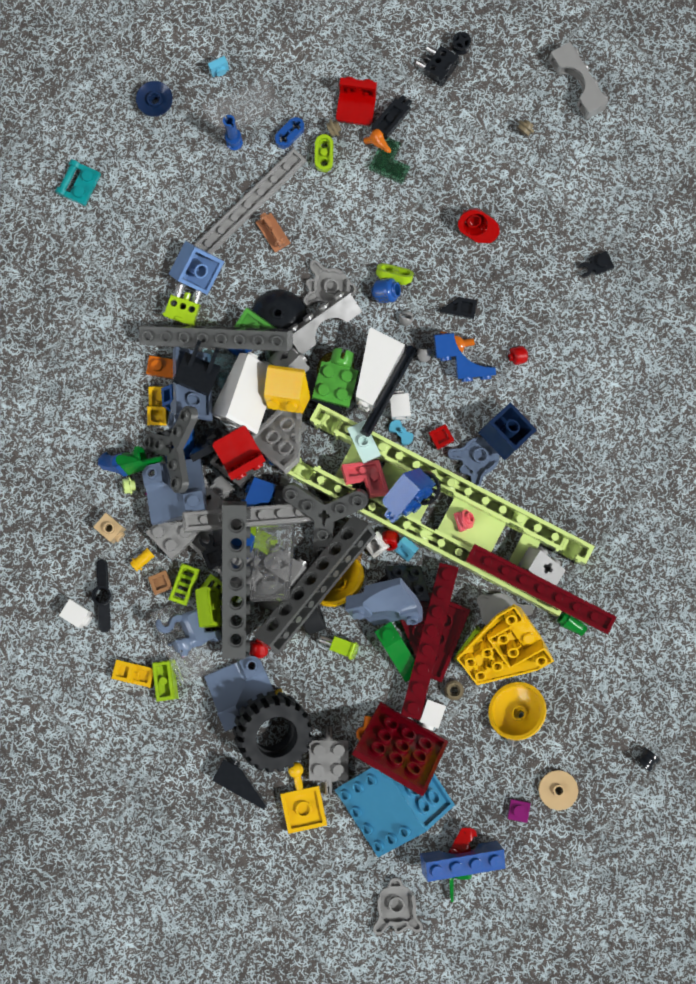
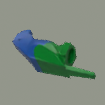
[98,446,164,477]

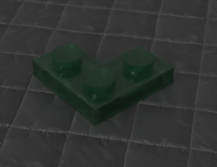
[369,137,410,184]

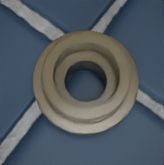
[326,118,342,137]
[517,119,534,136]
[444,680,464,700]

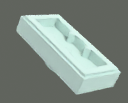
[347,420,381,464]

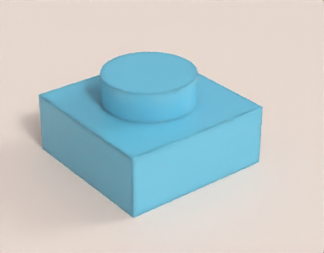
[208,56,229,77]
[394,536,419,562]

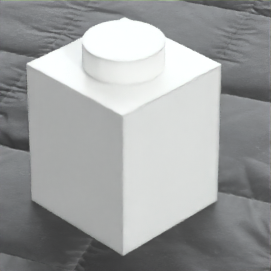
[390,391,411,421]
[59,599,92,628]
[419,699,446,731]

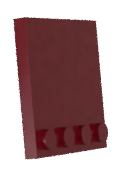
[352,702,448,797]

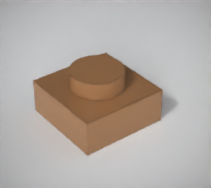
[148,570,173,596]

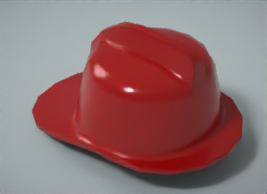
[458,208,500,243]

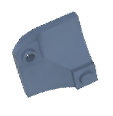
[142,459,208,525]
[345,578,423,626]
[204,656,275,731]

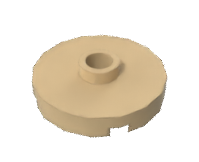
[538,770,578,811]

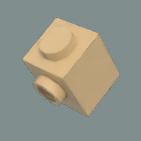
[93,513,126,544]

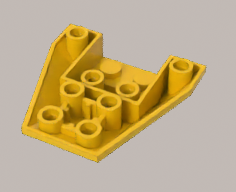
[456,604,554,685]

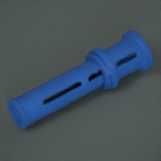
[223,115,243,150]

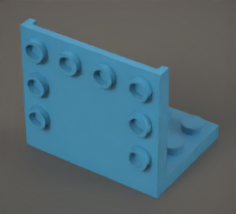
[335,767,455,857]

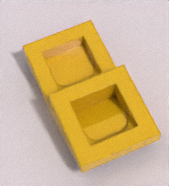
[147,386,168,426]
[111,660,154,688]

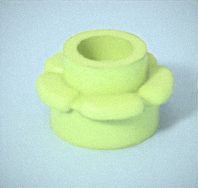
[122,476,136,495]

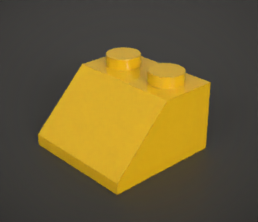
[264,365,311,414]

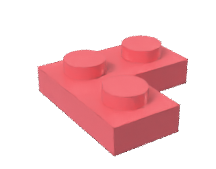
[341,459,389,498]

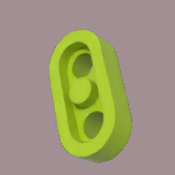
[315,134,334,172]
[376,263,414,285]

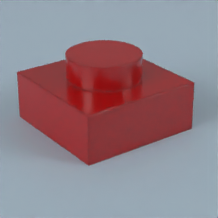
[428,424,455,450]

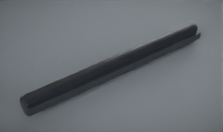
[361,345,417,437]

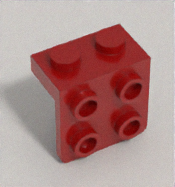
[336,77,377,126]
[212,425,266,480]

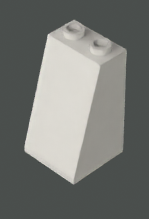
[356,328,405,413]
[212,352,272,434]

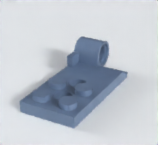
[168,347,213,429]

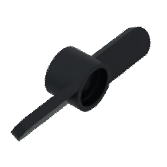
[91,559,113,633]

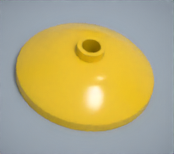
[320,559,364,607]
[488,682,547,741]

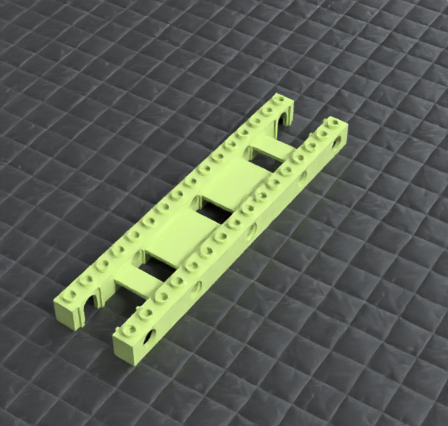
[283,403,595,617]

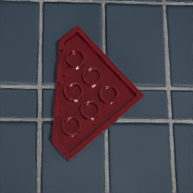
[400,593,470,683]

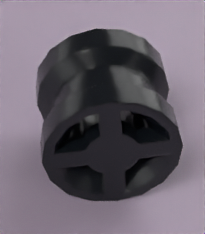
[452,32,471,55]
[635,747,660,772]

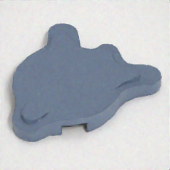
[447,437,499,487]

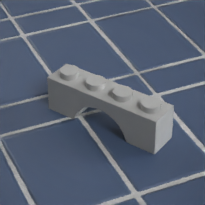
[549,42,608,120]
[288,291,362,354]

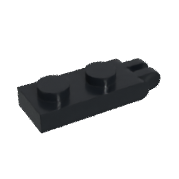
[371,95,412,140]

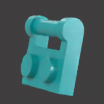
[55,159,101,206]

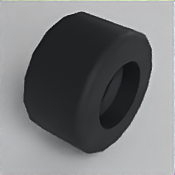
[300,605,326,635]

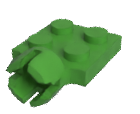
[312,348,359,408]

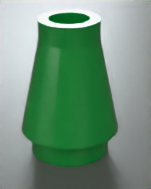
[557,612,588,636]

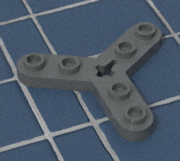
[144,406,198,493]
[282,483,369,559]

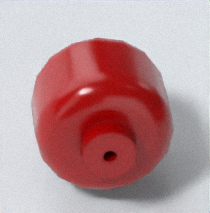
[508,346,528,365]
[381,530,400,551]
[249,638,268,658]

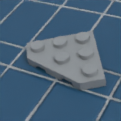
[251,410,302,475]

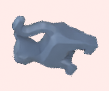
[155,608,222,657]

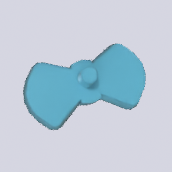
[388,420,414,445]

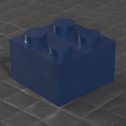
[478,402,537,460]

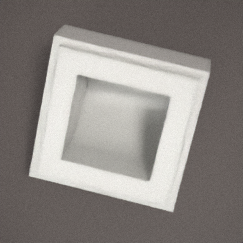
[366,531,390,558]

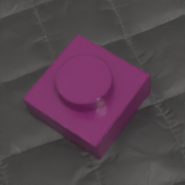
[507,799,531,823]

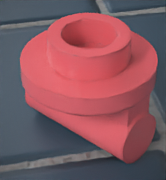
[454,510,475,532]

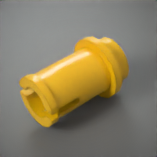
[130,548,155,571]

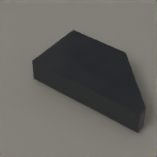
[440,297,478,320]

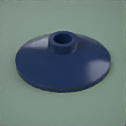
[136,81,173,117]

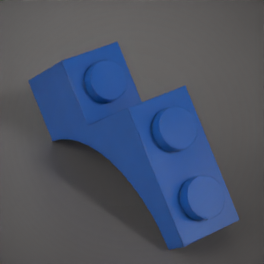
[433,332,496,382]

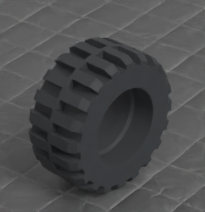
[233,691,313,773]

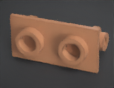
[255,213,291,253]

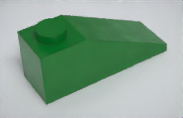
[374,622,415,682]

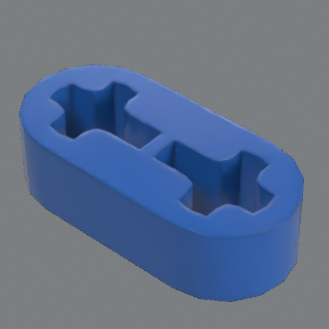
[275,117,305,149]

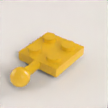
[280,762,327,834]

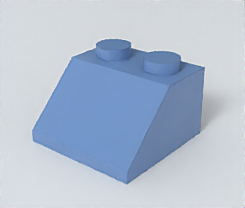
[169,241,224,295]

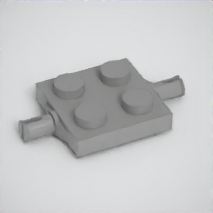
[309,726,349,795]

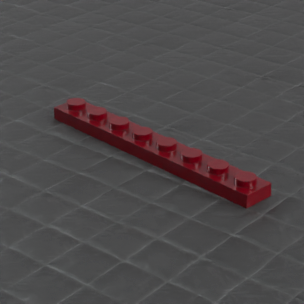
[465,544,617,635]
[401,563,459,720]

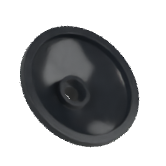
[252,290,307,329]

